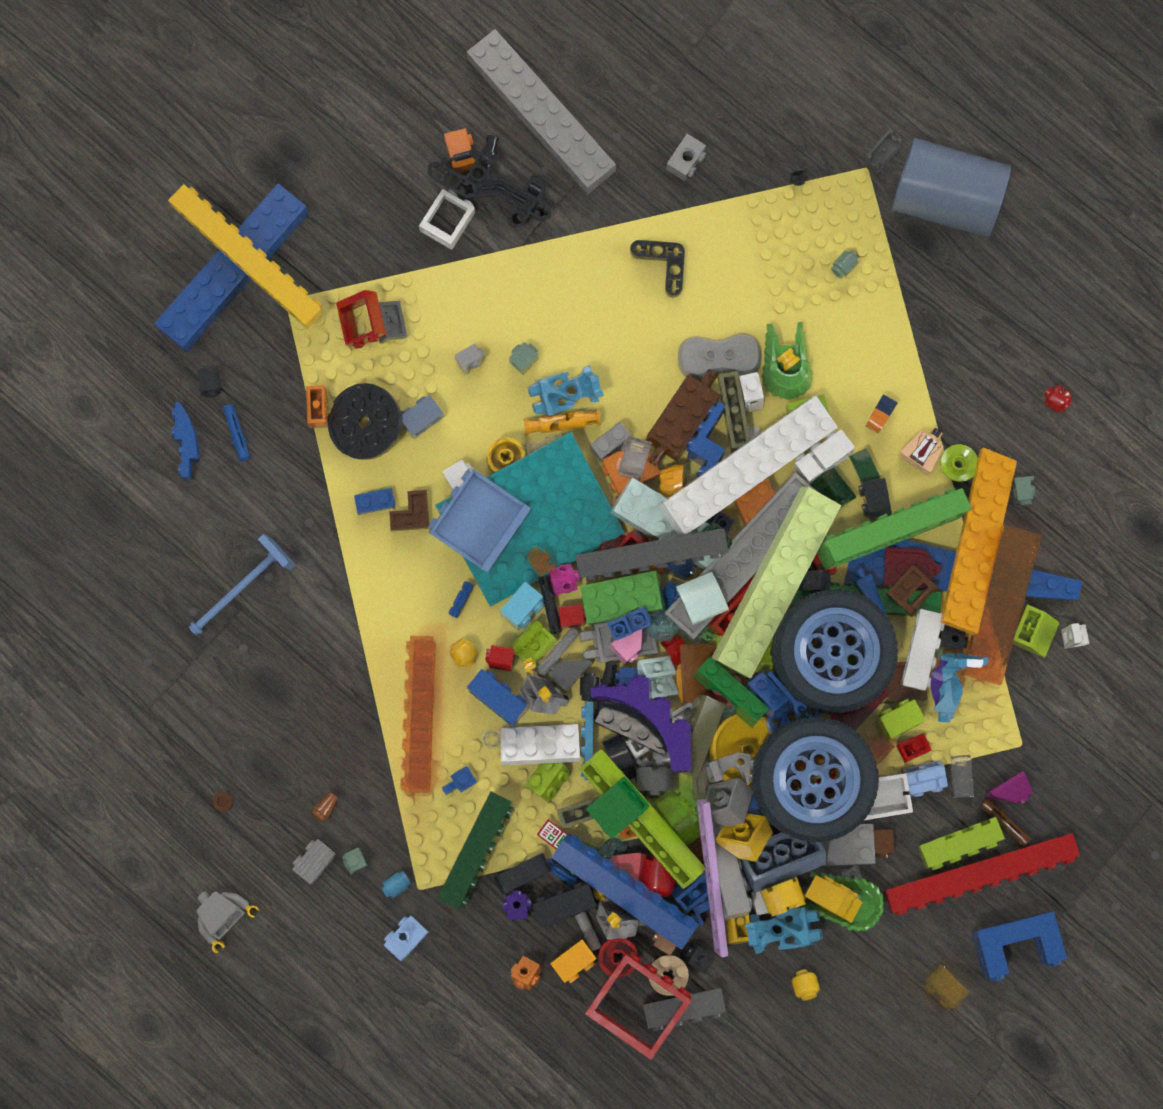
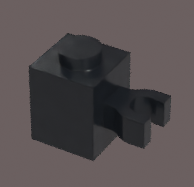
[797,570,831,594]

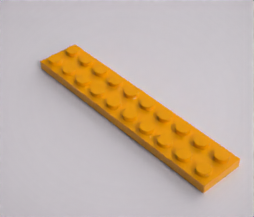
[940,448,1017,635]

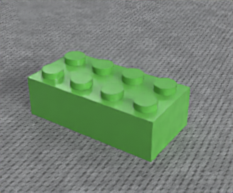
[581,571,667,626]

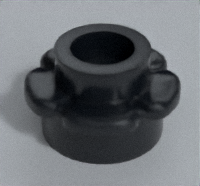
[790,170,808,186]

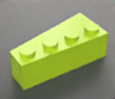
[917,817,1005,871]

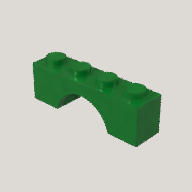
[693,657,769,728]

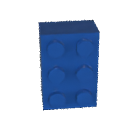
[467,669,528,727]

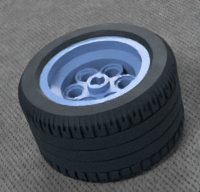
[771,589,898,714]
[751,717,879,842]

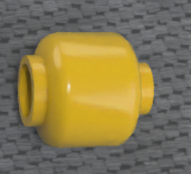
[449,638,478,668]
[791,969,820,1001]

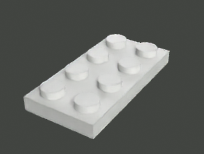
[500,724,580,766]

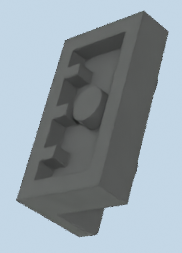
[379,301,407,344]

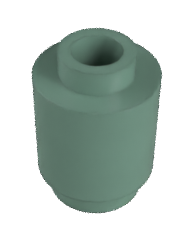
[831,250,859,279]

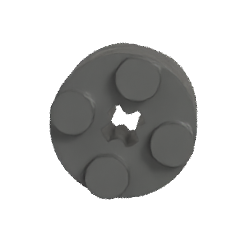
[635,767,675,799]

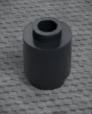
[580,673,599,701]

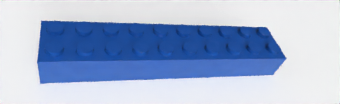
[154,184,309,352]

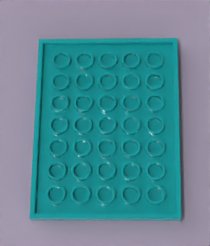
[435,432,625,607]

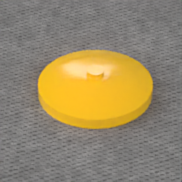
[710,714,769,789]

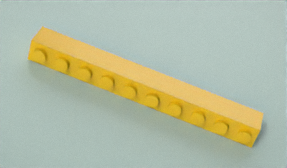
[168,184,323,330]

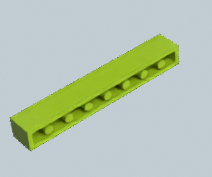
[579,749,706,889]

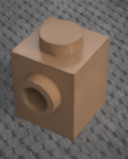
[652,932,676,955]

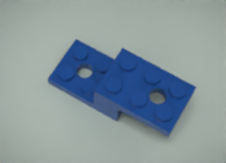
[686,402,725,478]

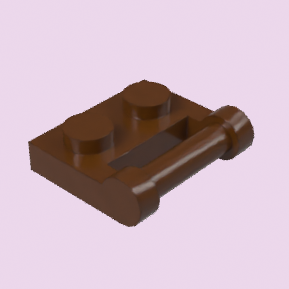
[886,565,938,617]

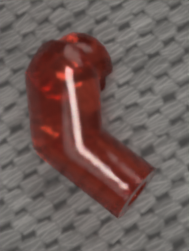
[600,534,626,551]

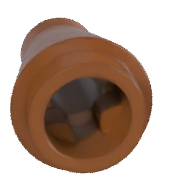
[311,792,338,822]

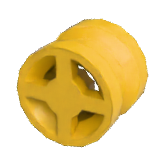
[776,348,801,371]

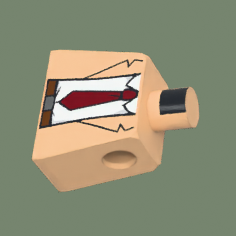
[898,427,943,476]

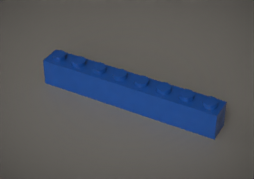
[552,833,699,950]

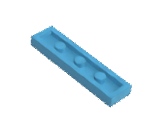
[581,702,593,781]

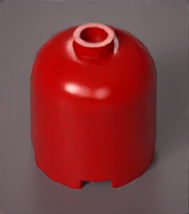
[638,853,676,898]

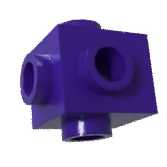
[503,891,531,920]

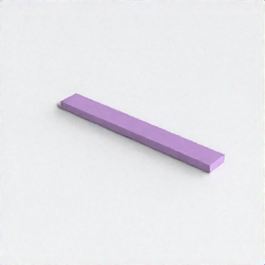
[696,799,728,957]

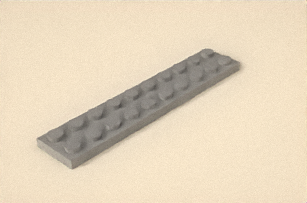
[665,473,816,640]

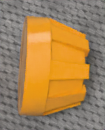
[660,464,687,498]

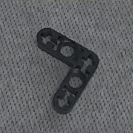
[630,240,685,298]

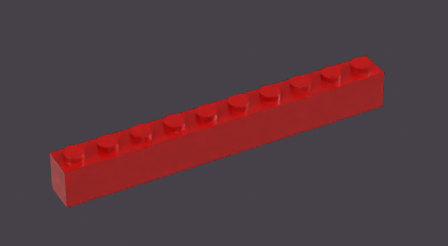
[884,833,1080,916]

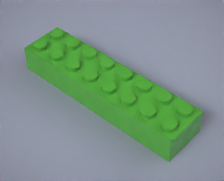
[817,488,972,571]

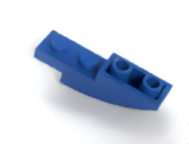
[172,402,200,480]

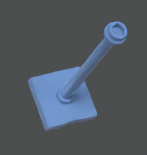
[189,534,297,635]

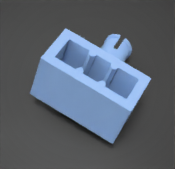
[384,916,429,961]

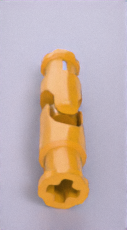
[523,409,601,435]

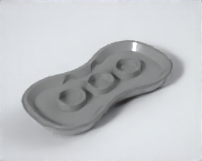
[678,333,762,380]

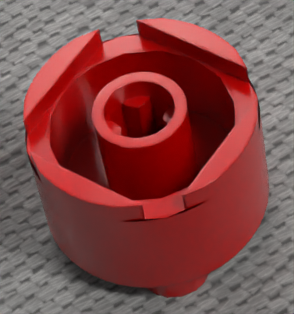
[598,938,638,978]

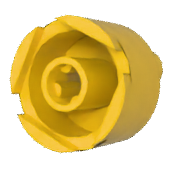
[487,438,525,474]
[760,877,805,917]

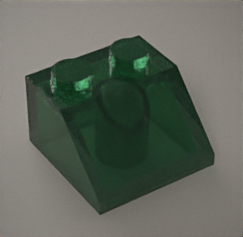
[809,467,857,512]

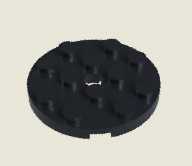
[328,383,402,460]

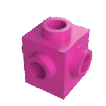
[549,564,580,595]

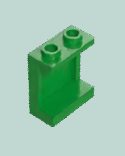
[586,776,650,839]

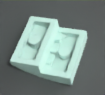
[676,572,729,625]
[637,656,678,701]

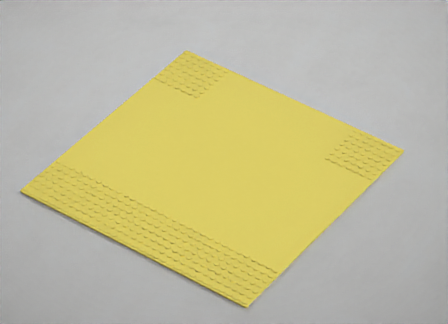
[288,168,1022,890]

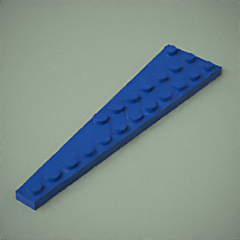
[844,540,1082,601]

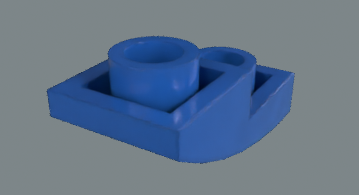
[607,606,653,641]

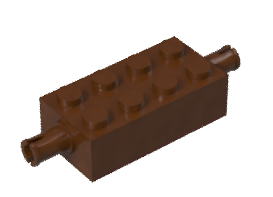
[645,369,720,467]

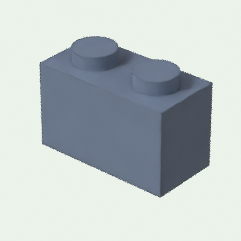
[401,395,444,439]

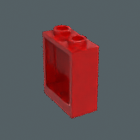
[336,290,386,349]

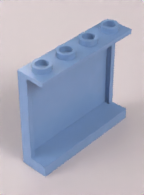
[428,468,531,572]

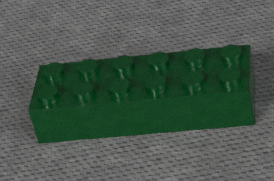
[437,791,514,910]

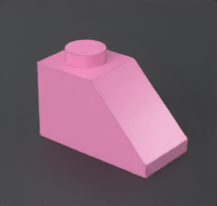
[609,629,642,664]

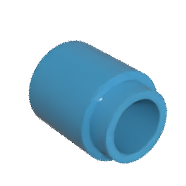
[381,871,411,899]

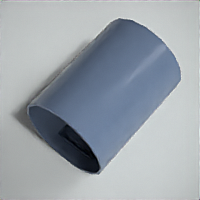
[892,137,1011,239]

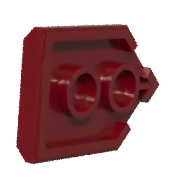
[883,547,943,588]

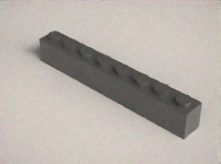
[575,529,728,581]

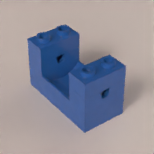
[971,912,1067,981]

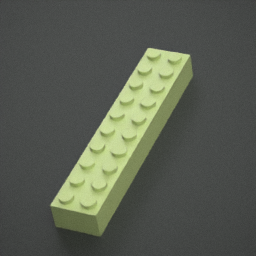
[712,486,841,678]

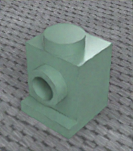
[1012,476,1035,506]
[343,848,368,875]

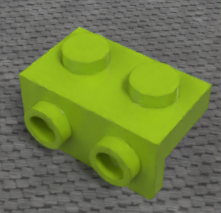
[510,620,557,663]
[525,763,571,803]

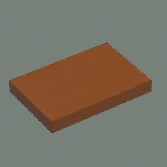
[680,644,718,703]

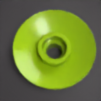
[940,444,978,482]

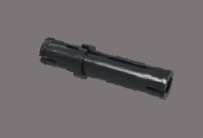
[538,575,562,634]
[593,662,618,720]

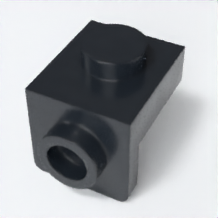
[680,941,715,974]

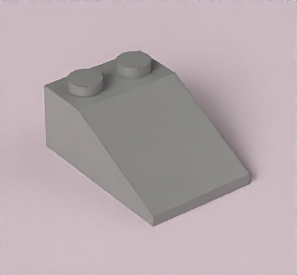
[821,824,875,867]

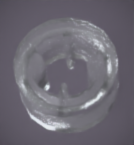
[483,730,501,748]

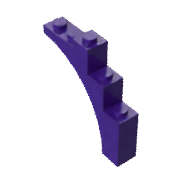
[591,675,693,773]

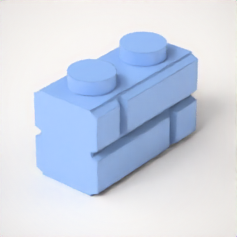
[902,760,948,797]

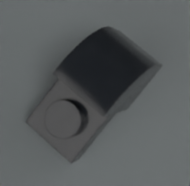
[602,735,636,780]

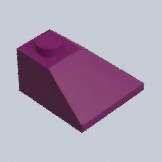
[984,771,1033,805]

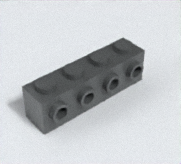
[643,988,726,1031]

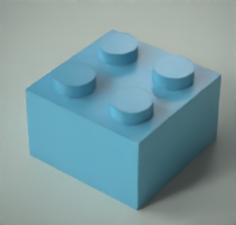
[500,582,544,631]

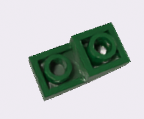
[849,448,880,480]

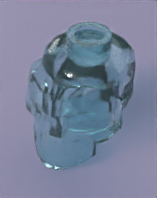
[643,611,678,641]

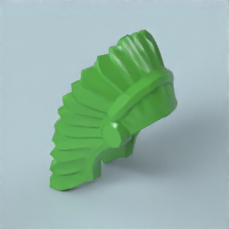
[762,322,813,400]
[801,872,884,932]

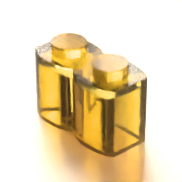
[924,964,970,1010]

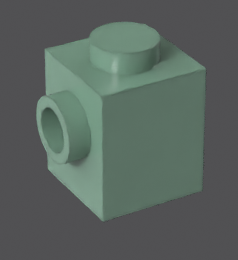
[509,342,538,375]

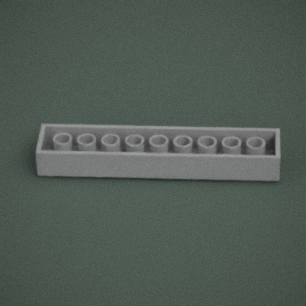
[467,29,616,195]

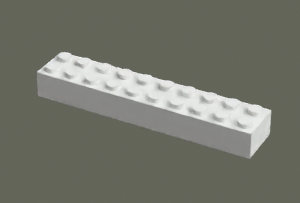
[658,396,838,536]

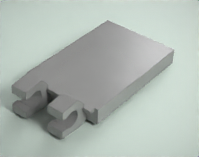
[579,615,658,664]

